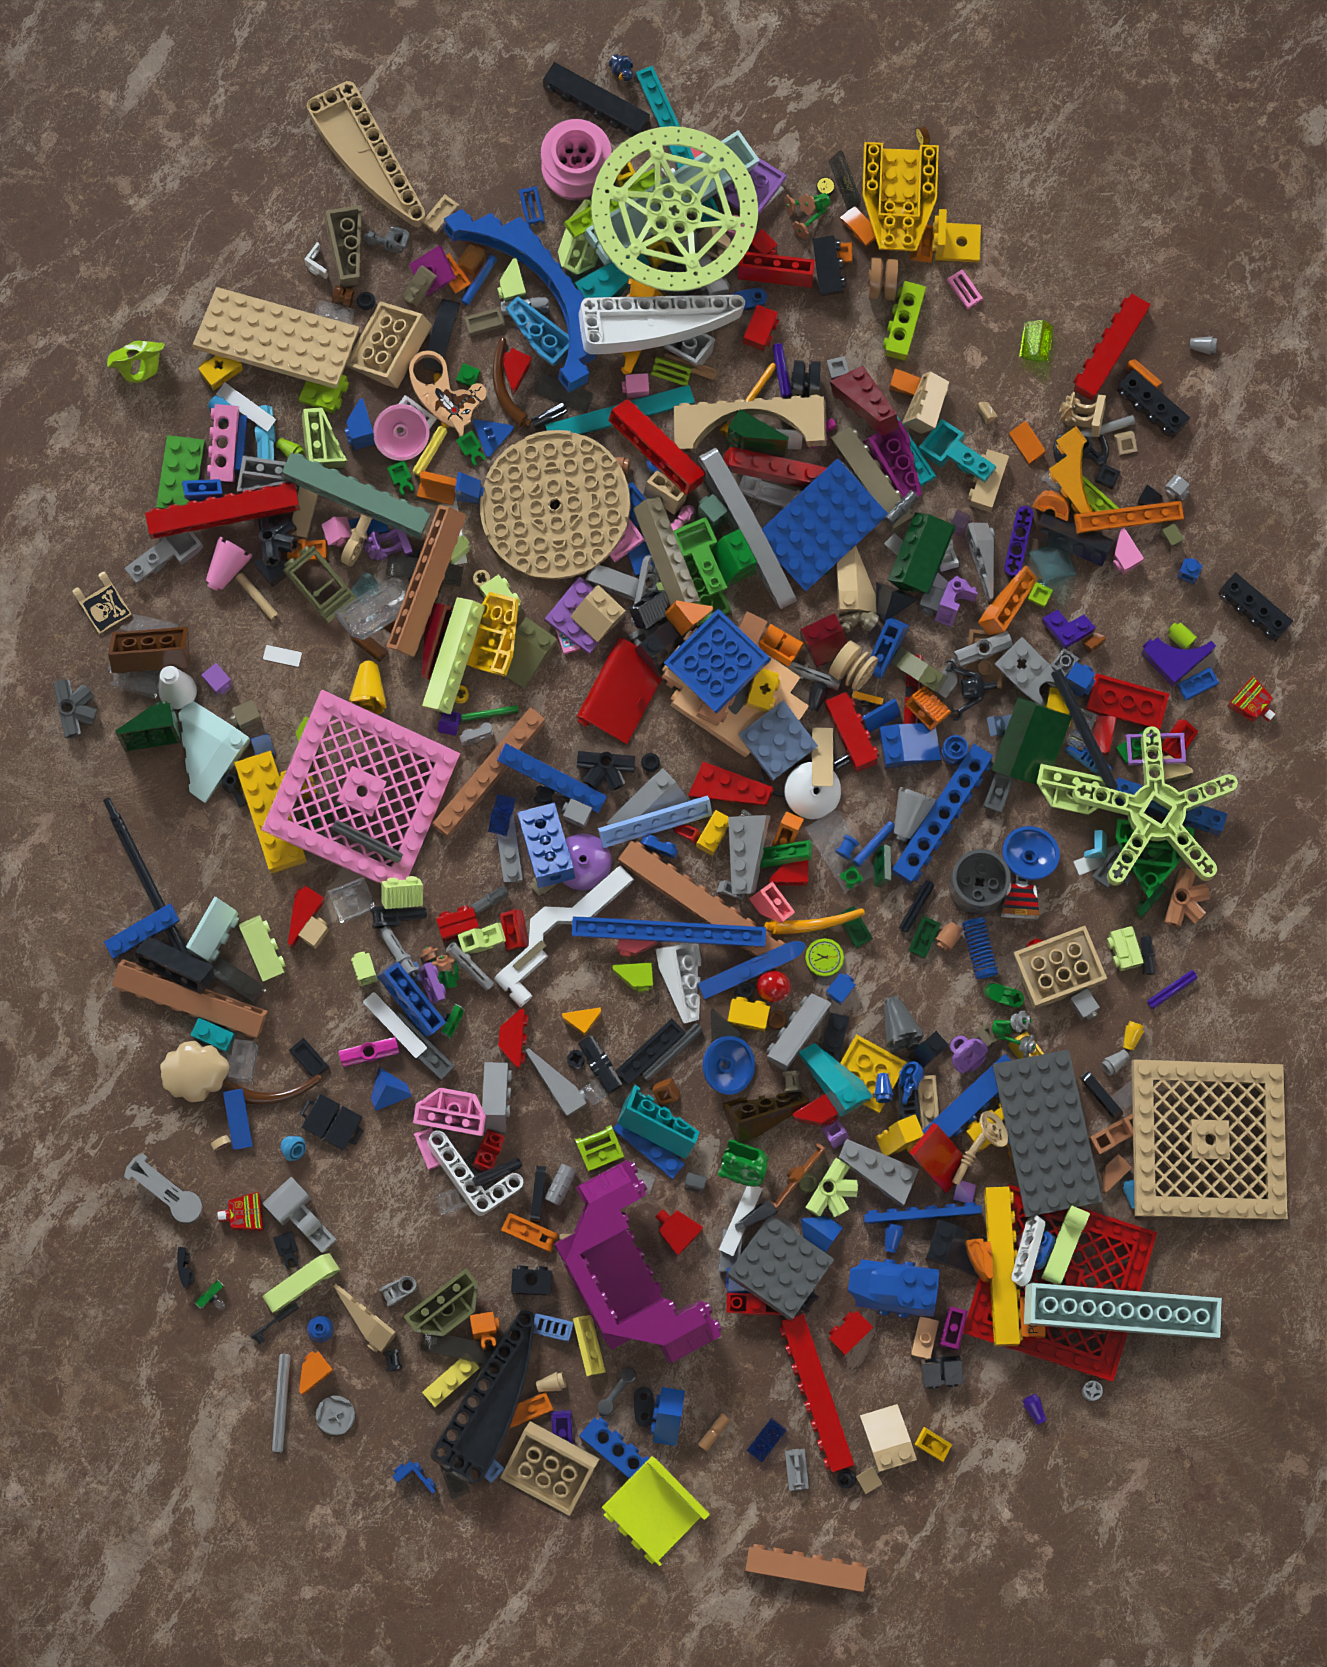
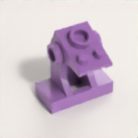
[364,529,413,561]
[934,576,978,627]

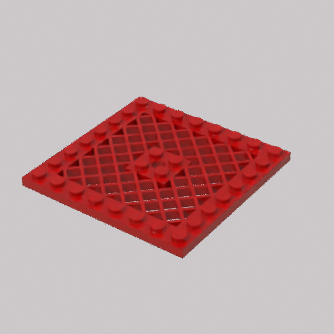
[963,1184,1157,1382]

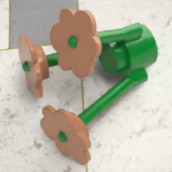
[784,193,831,240]

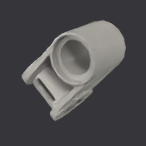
[379,1276,418,1308]

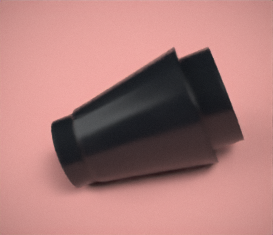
[808,682,828,712]

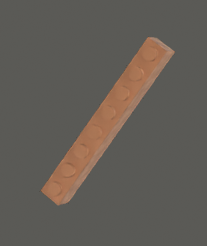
[386,505,466,657]
[433,707,545,839]
[112,959,268,1038]

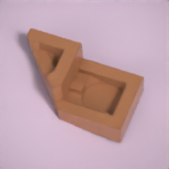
[1101,1154,1132,1195]

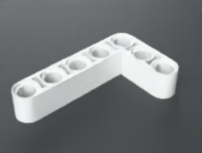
[427,1131,523,1216]

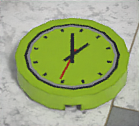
[805,938,844,977]

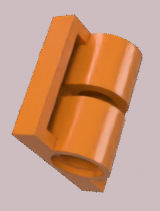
[758,624,804,667]

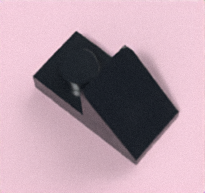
[907,1031,949,1069]

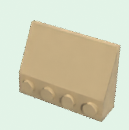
[346,301,432,389]
[1013,926,1107,1010]
[500,1421,600,1516]

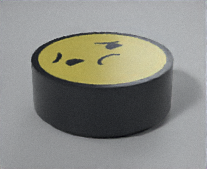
[816,177,835,196]

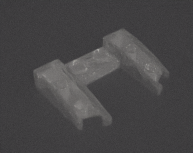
[108,614,179,699]

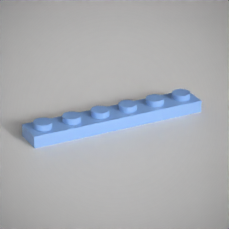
[598,796,713,848]

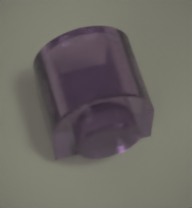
[951,510,973,536]

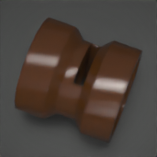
[332,285,355,308]

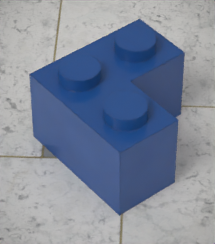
[650,1387,685,1446]

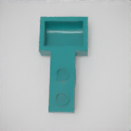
[919,419,996,482]

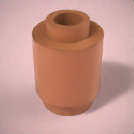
[935,922,962,951]

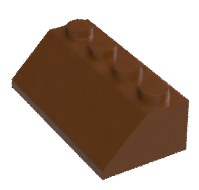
[108,627,190,673]

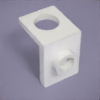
[304,242,328,279]

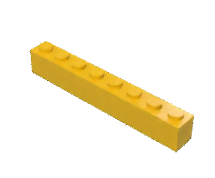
[984,1187,1023,1347]

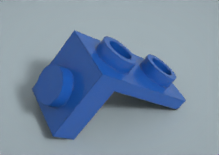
[392,1461,437,1495]

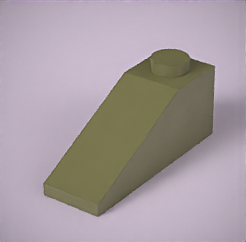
[891,647,948,693]

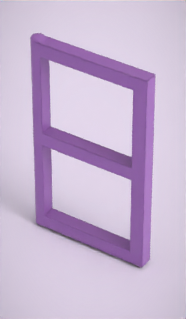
[1125,733,1186,765]

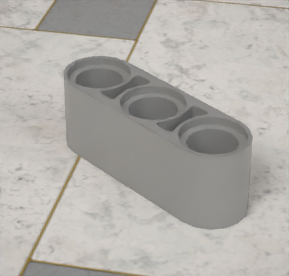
[585,564,639,601]

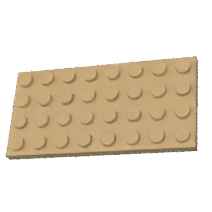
[193,287,359,389]

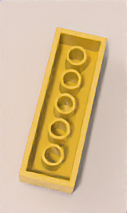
[234,751,307,874]

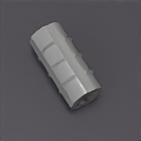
[545,1164,577,1206]

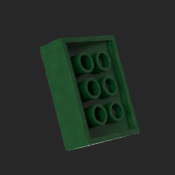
[726,409,789,459]
[991,696,1072,785]
[115,701,182,752]

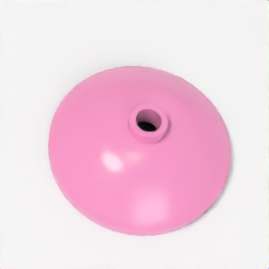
[373,404,429,461]

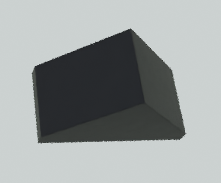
[254,559,287,588]

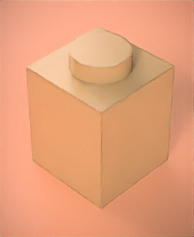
[298,917,329,949]

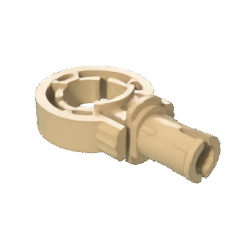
[341,513,373,567]

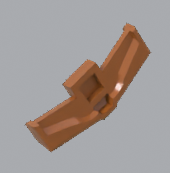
[771,1143,825,1210]

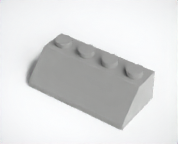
[672,229,730,295]
[766,993,832,1072]

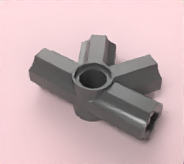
[53,679,97,739]

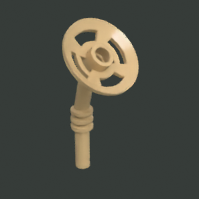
[952,1111,1008,1185]

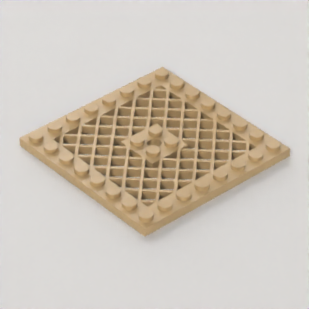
[1132,1060,1288,1220]

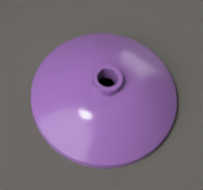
[563,834,612,891]

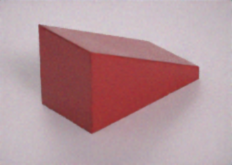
[673,824,702,845]

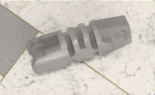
[501,297,549,315]

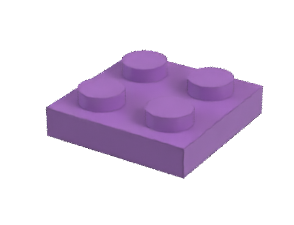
[419,962,446,1005]

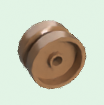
[867,258,898,301]

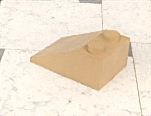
[860,1404,917,1473]

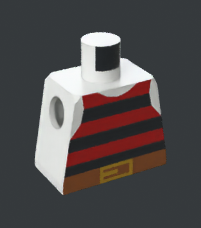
[1001,875,1039,919]

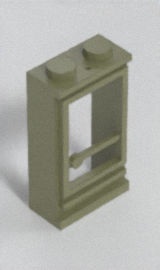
[282,545,357,623]

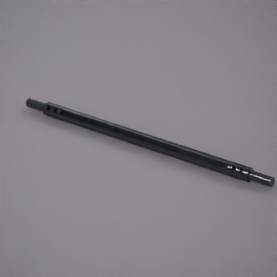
[103,797,189,954]

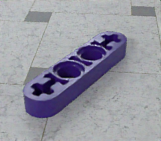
[1004,506,1033,578]

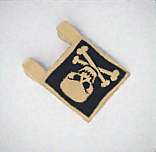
[73,572,132,635]

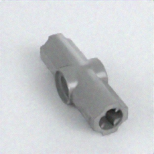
[954,631,1013,667]

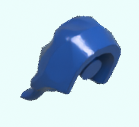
[899,1061,924,1105]

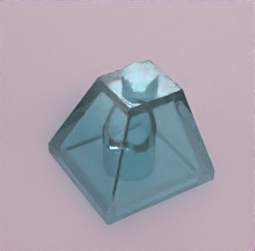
[1028,545,1077,586]

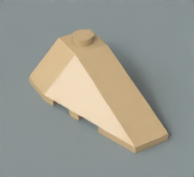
[836,545,876,615]
[333,1284,397,1353]

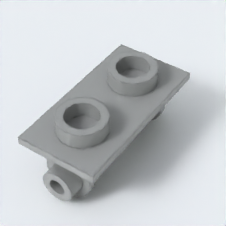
[785,1449,809,1491]

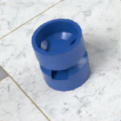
[941,735,968,765]

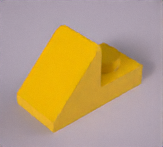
[915,1427,952,1462]

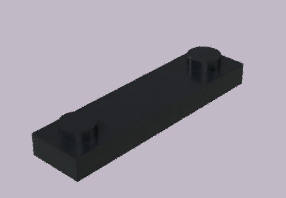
[615,1019,685,1086]

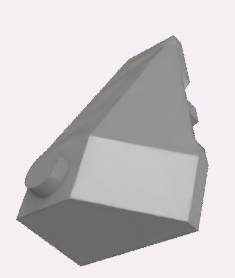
[965,523,995,604]

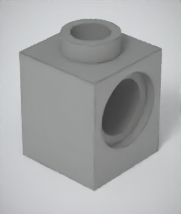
[561,799,592,829]

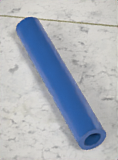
[461,255,498,306]
[852,821,895,867]

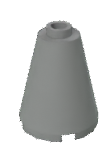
[894,787,936,842]

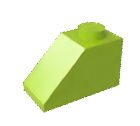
[613,963,653,993]

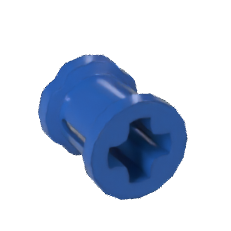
[835,835,859,860]

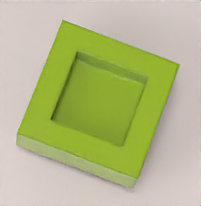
[1027,582,1053,608]

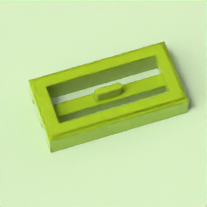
[651,356,692,386]

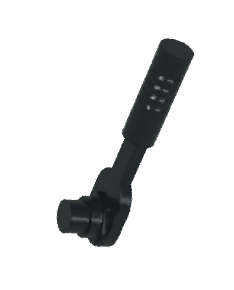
[250,1302,299,1344]

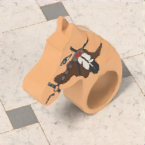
[409,351,486,437]

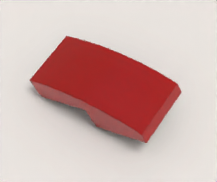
[472,1129,505,1172]

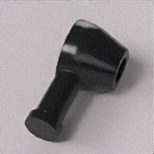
[222,773,247,808]

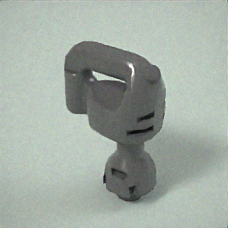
[363,226,410,253]

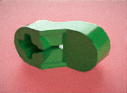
[984,983,1024,1008]

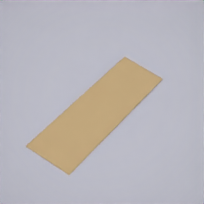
[812,727,833,787]

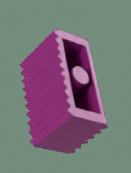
[938,1306,968,1351]

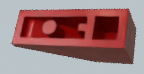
[288,886,325,948]

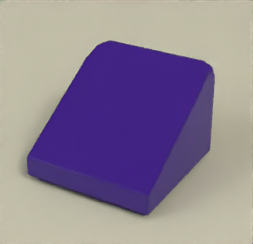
[438,711,461,736]

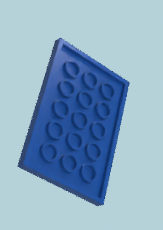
[762,458,888,592]

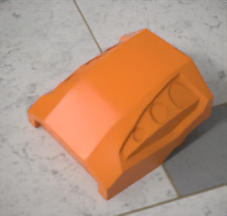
[965,1239,993,1282]

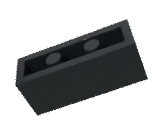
[812,235,846,297]

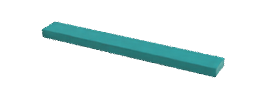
[545,385,695,435]

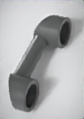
[597,1367,636,1416]

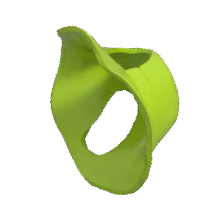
[107,340,165,383]

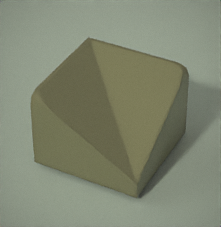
[1160,524,1184,546]

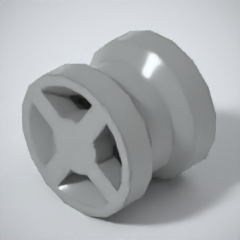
[1082,1381,1103,1401]

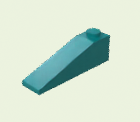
[798,1043,873,1117]

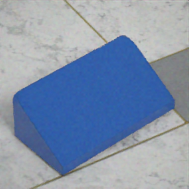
[862,699,901,733]

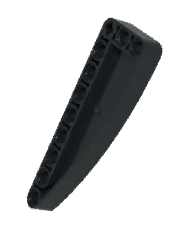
[430,1310,535,1484]

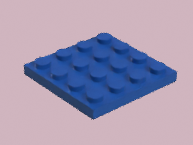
[664,609,771,714]

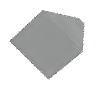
[717,880,745,900]

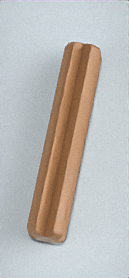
[663,353,717,380]

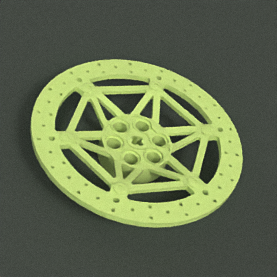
[591,126,758,291]

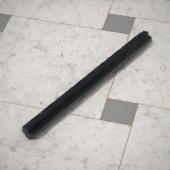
[1051,669,1118,790]

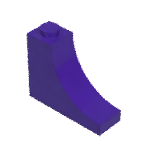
[1141,637,1216,687]

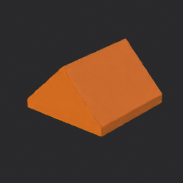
[665,600,713,636]

